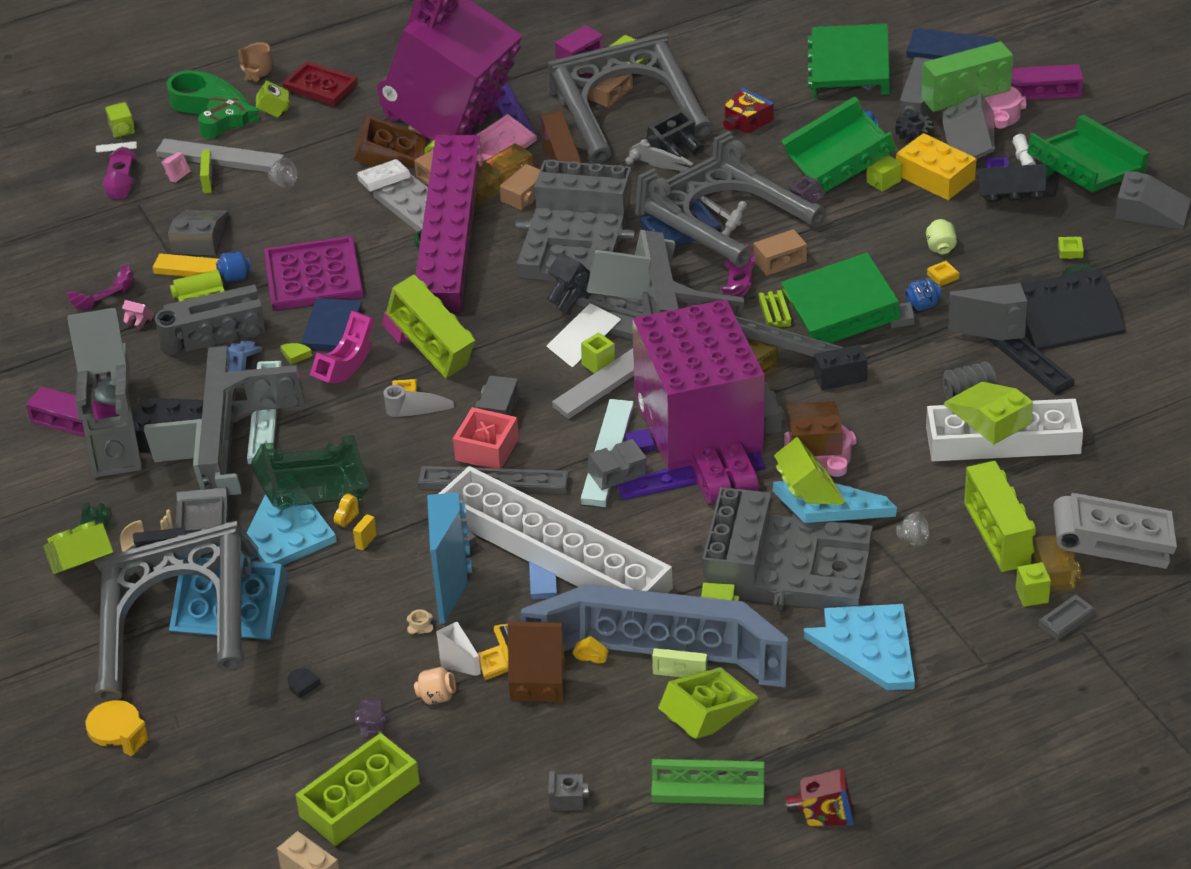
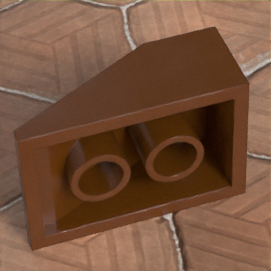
[353,115,426,167]
[786,401,842,456]
[507,622,566,702]

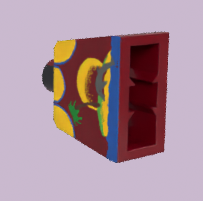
[723,88,774,133]
[786,769,854,826]

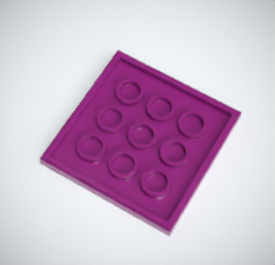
[264,236,363,311]

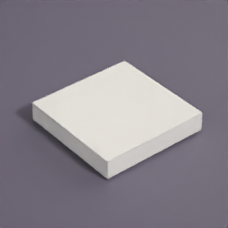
[357,159,411,191]

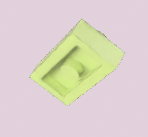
[652,648,707,677]

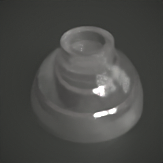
[268,158,297,188]
[896,511,929,547]

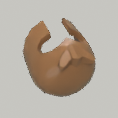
[238,42,274,82]

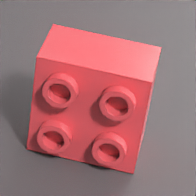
[453,407,519,469]

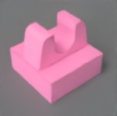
[161,152,191,182]
[122,300,154,329]

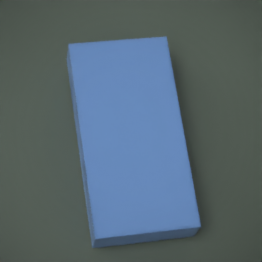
[529,561,557,600]

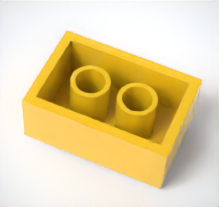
[896,133,976,200]

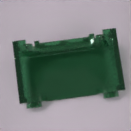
[251,435,370,510]

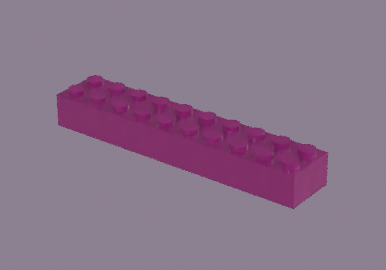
[416,135,481,312]

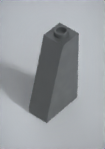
[899,57,934,119]

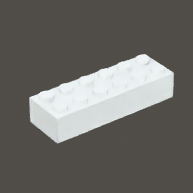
[926,399,1083,461]

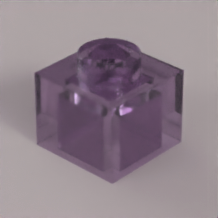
[789,175,825,204]
[355,698,385,737]

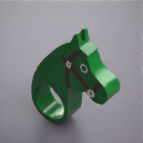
[167,71,260,139]

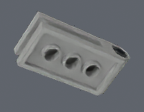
[1053,493,1177,569]

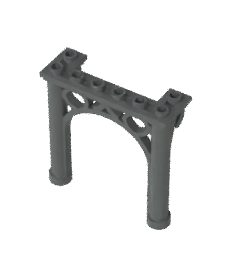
[548,33,713,163]
[635,131,826,268]
[94,521,259,702]

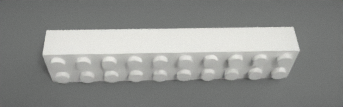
[439,466,673,593]

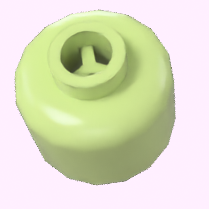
[926,219,957,254]

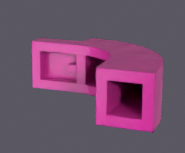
[310,311,375,383]

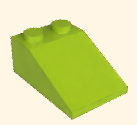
[944,382,1033,445]
[658,667,758,739]

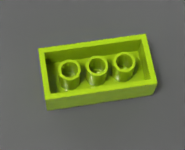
[386,274,475,379]
[964,461,1036,572]
[43,521,113,574]
[295,733,420,846]

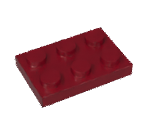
[282,61,358,106]

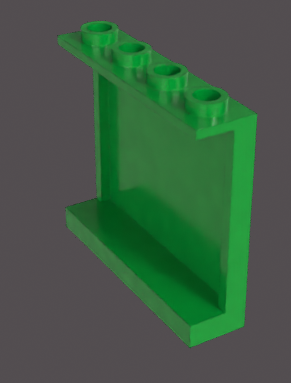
[808,24,890,98]
[781,97,897,195]
[1027,115,1150,192]
[781,252,901,343]

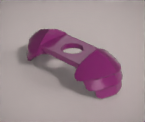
[103,146,138,199]
[720,243,755,297]
[66,265,136,310]

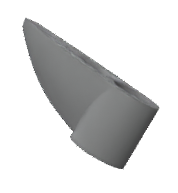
[384,385,454,417]

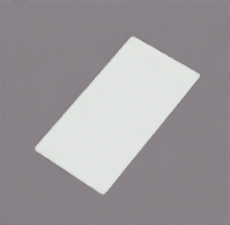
[547,304,621,367]

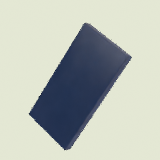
[906,28,997,59]

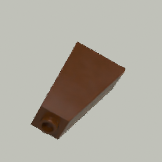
[541,110,581,163]

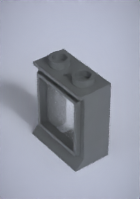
[176,487,230,534]

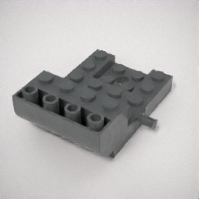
[515,160,636,281]
[702,487,872,611]

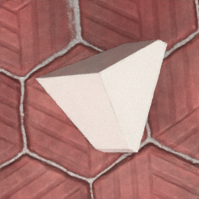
[436,622,481,676]

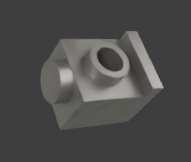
[548,771,589,811]

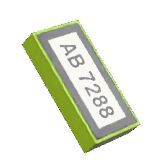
[200,149,213,193]

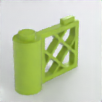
[170,270,224,302]

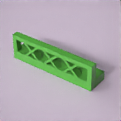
[651,759,764,805]

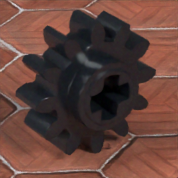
[895,112,934,142]

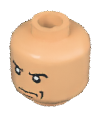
[414,667,456,705]

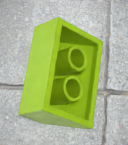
[774,437,846,505]

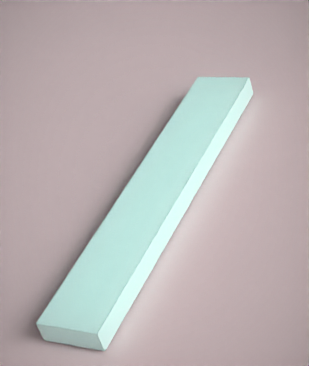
[247,361,282,464]
[581,399,634,507]

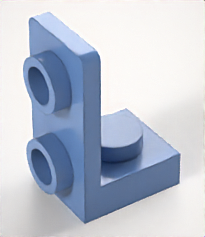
[228,341,262,372]

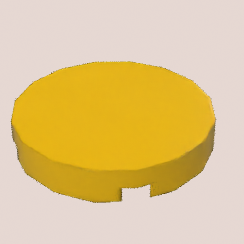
[86,700,140,746]

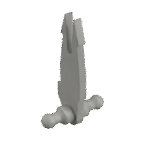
[625,139,693,173]
[699,196,747,237]

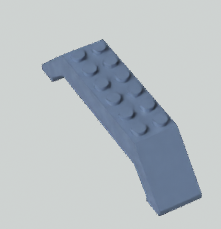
[521,584,788,687]

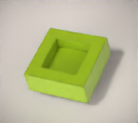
[1058,237,1084,259]

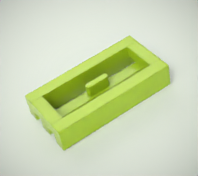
[759,290,791,328]

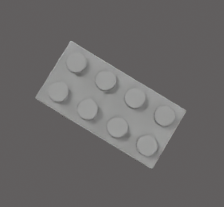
[373,174,428,232]

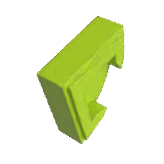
[280,343,312,365]

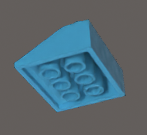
[427,492,472,624]
[169,557,288,640]

